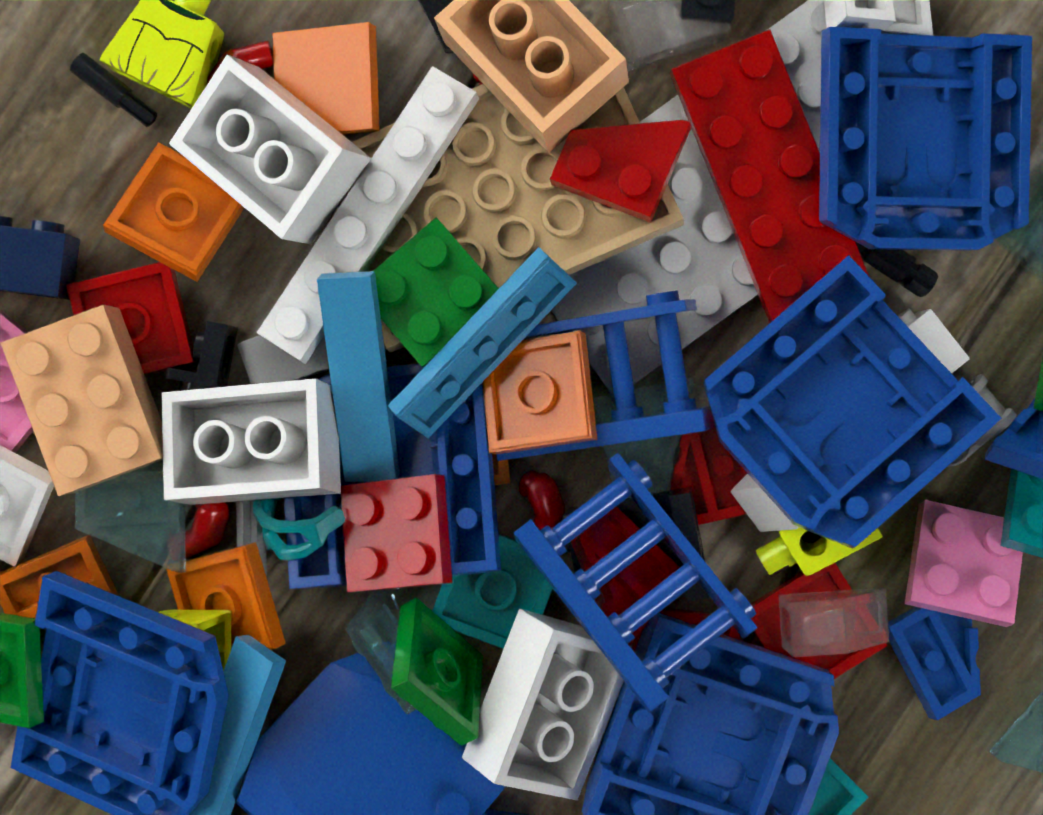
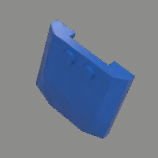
[819,27,1032,251]
[703,255,1002,549]
[284,363,501,589]
[10,571,229,815]
[582,613,839,815]
[236,643,506,815]

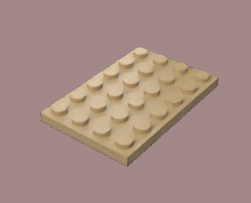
[332,84,684,353]

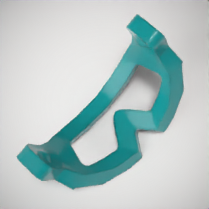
[253,498,345,561]

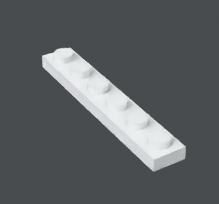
[257,66,479,364]

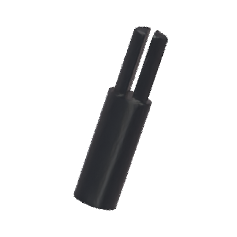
[70,53,157,127]

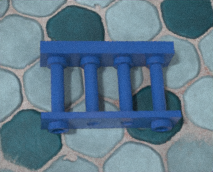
[497,290,715,461]
[513,453,758,713]

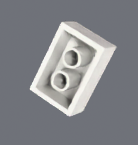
[169,55,371,245]
[162,378,341,505]
[462,608,635,800]

